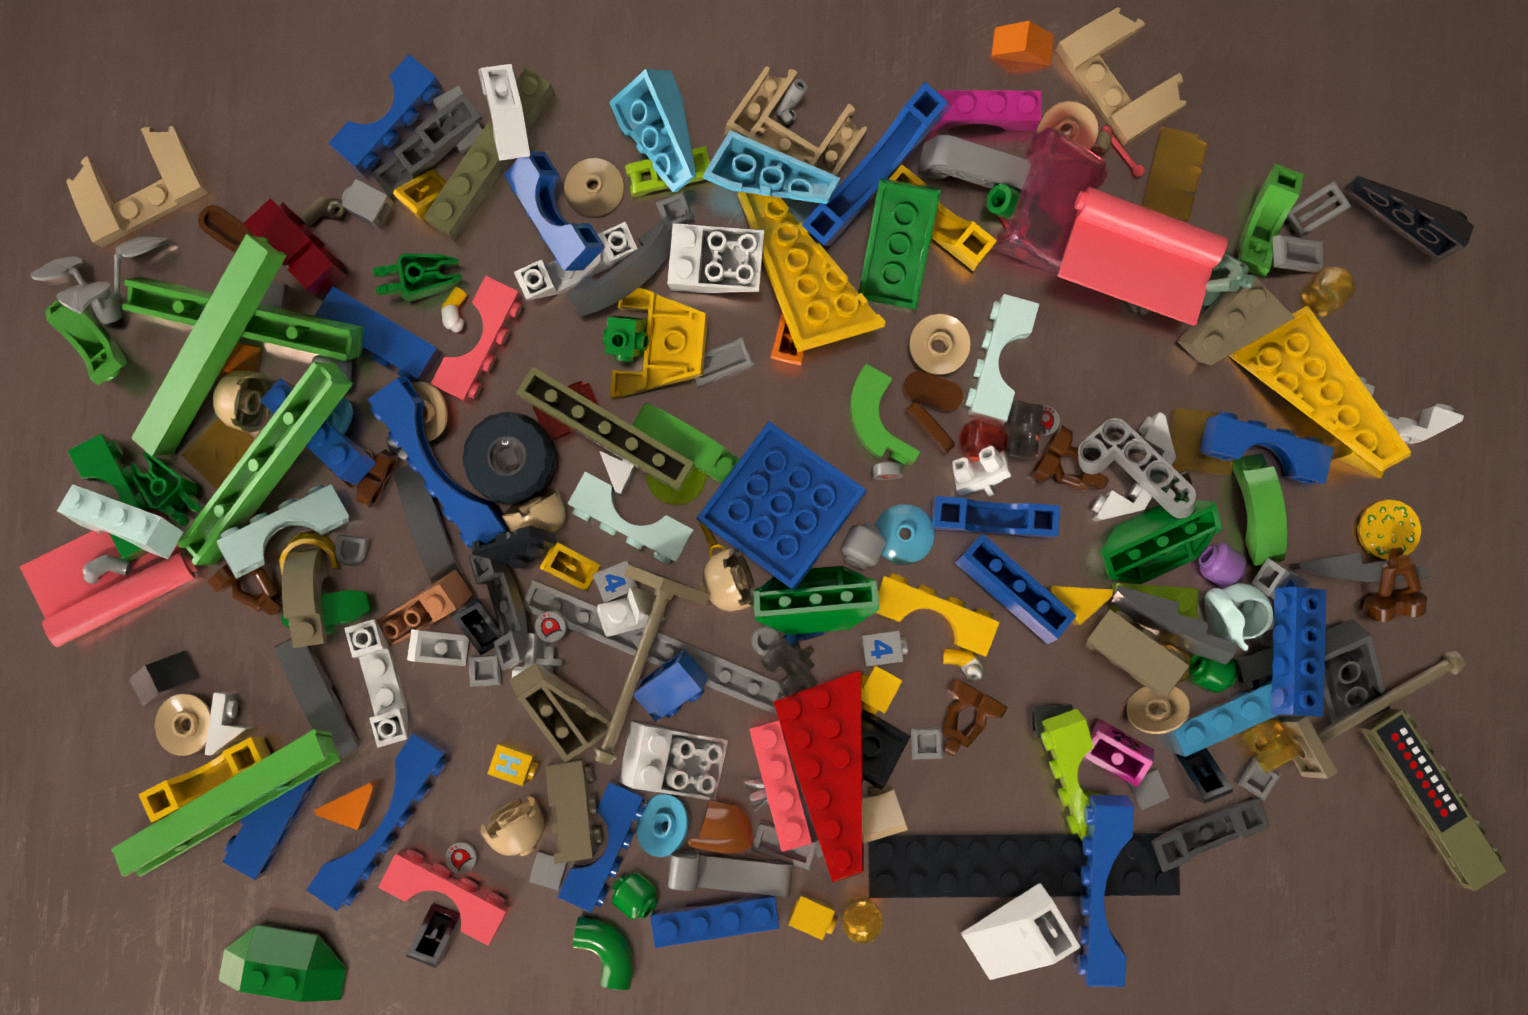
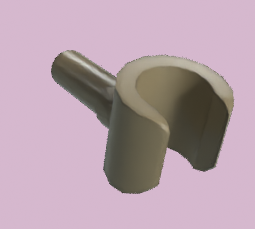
[1092,131,1111,154]

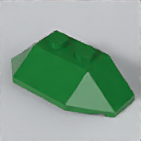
[1100,500,1223,584]
[753,566,880,635]
[219,925,347,1002]

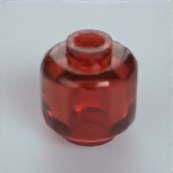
[961,417,1009,458]

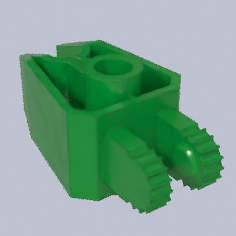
[372,253,462,302]
[131,452,203,526]
[280,590,371,634]

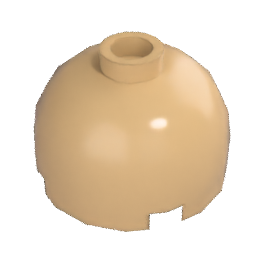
[213,370,272,433]
[502,488,565,537]
[700,548,755,611]
[480,796,544,856]

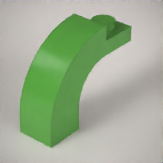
[1236,164,1304,278]
[45,299,128,386]
[850,363,920,466]
[632,402,739,484]
[1231,453,1287,566]

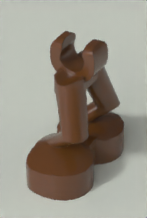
[1031,425,1109,491]
[329,448,399,508]
[1364,547,1427,622]
[207,563,283,616]
[942,678,1008,756]

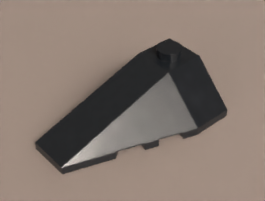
[1344,176,1474,261]

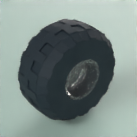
[462,412,557,504]

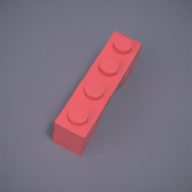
[431,275,523,404]
[749,721,813,852]
[378,849,510,946]

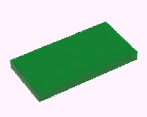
[858,178,941,310]

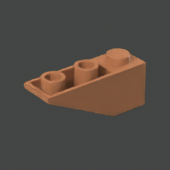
[376,569,473,647]

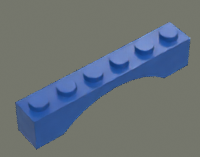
[802,82,952,247]
[368,376,509,548]
[306,731,449,911]
[1077,795,1134,987]

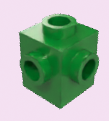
[603,315,649,362]

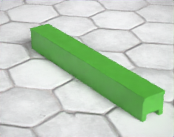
[131,234,287,457]
[122,276,364,361]
[177,362,353,565]
[111,729,341,877]

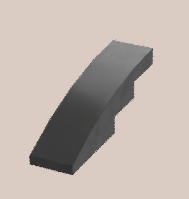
[371,93,482,200]
[1290,552,1428,583]
[1110,586,1237,665]
[274,638,360,757]

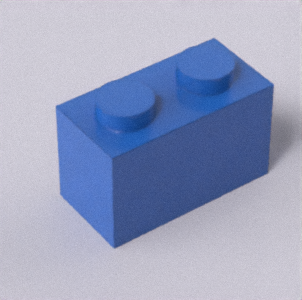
[634,649,708,722]

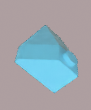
[609,69,696,192]
[703,130,840,204]

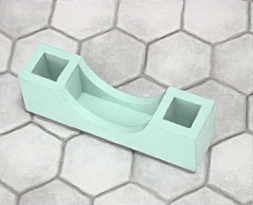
[965,294,1039,424]
[568,472,695,565]
[57,484,183,559]
[217,484,349,579]

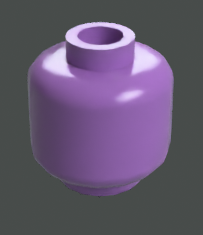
[1199,543,1247,588]

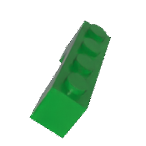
[67,434,150,562]

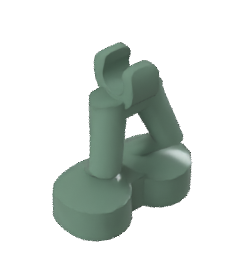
[1202,250,1256,306]

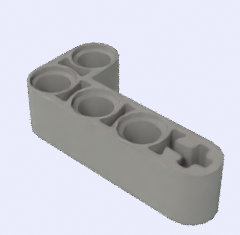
[918,135,1044,199]
[1078,418,1197,518]
[668,850,793,896]

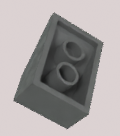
[1307,619,1390,725]

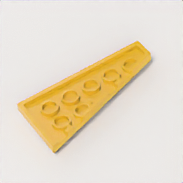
[738,191,886,352]
[1229,306,1411,472]

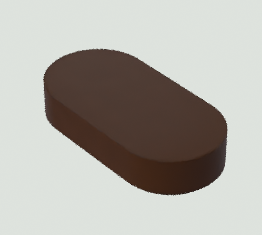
[198,205,255,253]
[903,371,963,412]
[906,402,955,454]

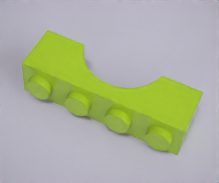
[1041,709,1104,841]

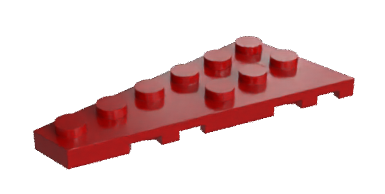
[773,670,864,883]

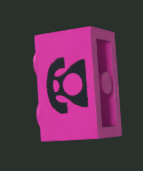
[1084,718,1154,787]

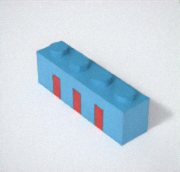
[1167,680,1280,757]

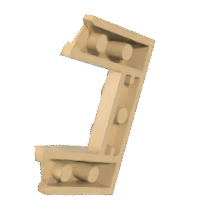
[1055,7,1186,147]
[725,66,867,177]
[66,126,209,248]

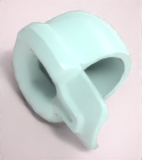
[1204,583,1273,651]

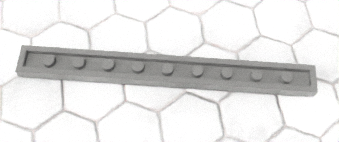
[523,580,801,715]

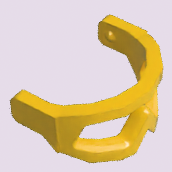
[279,530,339,574]

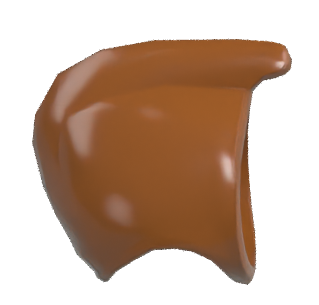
[688,800,754,854]

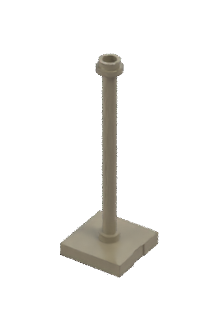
[594,564,710,765]
[1272,651,1465,779]

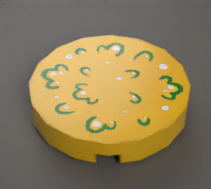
[1357,499,1421,560]

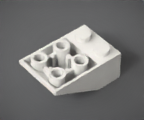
[667,223,764,293]
[618,721,728,801]
[961,883,1080,980]

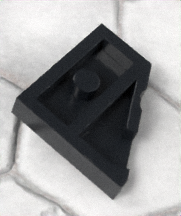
[472,526,556,569]

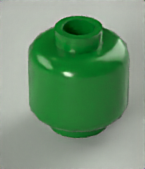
[1188,654,1237,693]
[612,872,658,920]

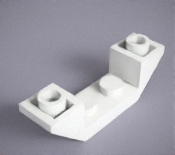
[478,64,530,161]
[514,222,638,301]
[1358,376,1464,444]
[1091,412,1176,522]
[344,619,409,748]

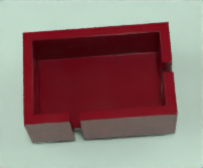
[243,198,348,301]

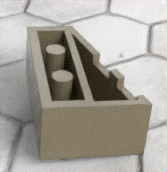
[1177,276,1295,365]
[1086,609,1189,699]
[510,663,612,763]
[545,758,603,864]

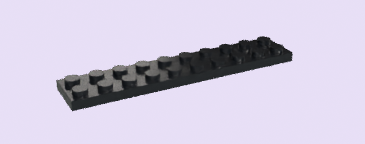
[868,831,1180,898]

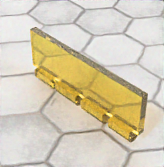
[1142,127,1208,222]

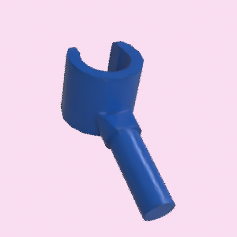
[782,632,824,651]

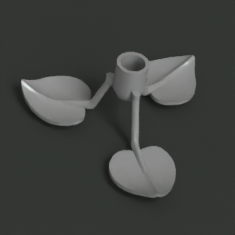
[30,236,173,324]

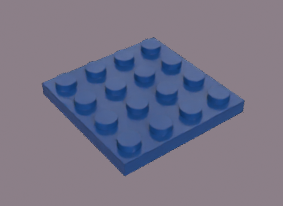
[696,421,867,590]

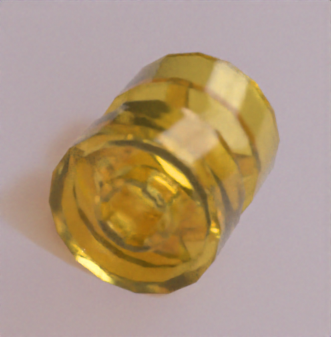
[1241,716,1300,774]
[841,895,883,944]

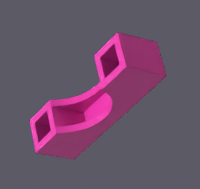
[931,90,1041,131]

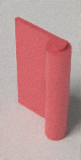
[1058,187,1228,326]
[20,508,198,648]

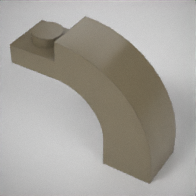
[282,547,330,648]

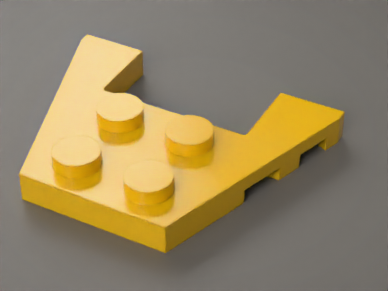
[609,287,708,399]

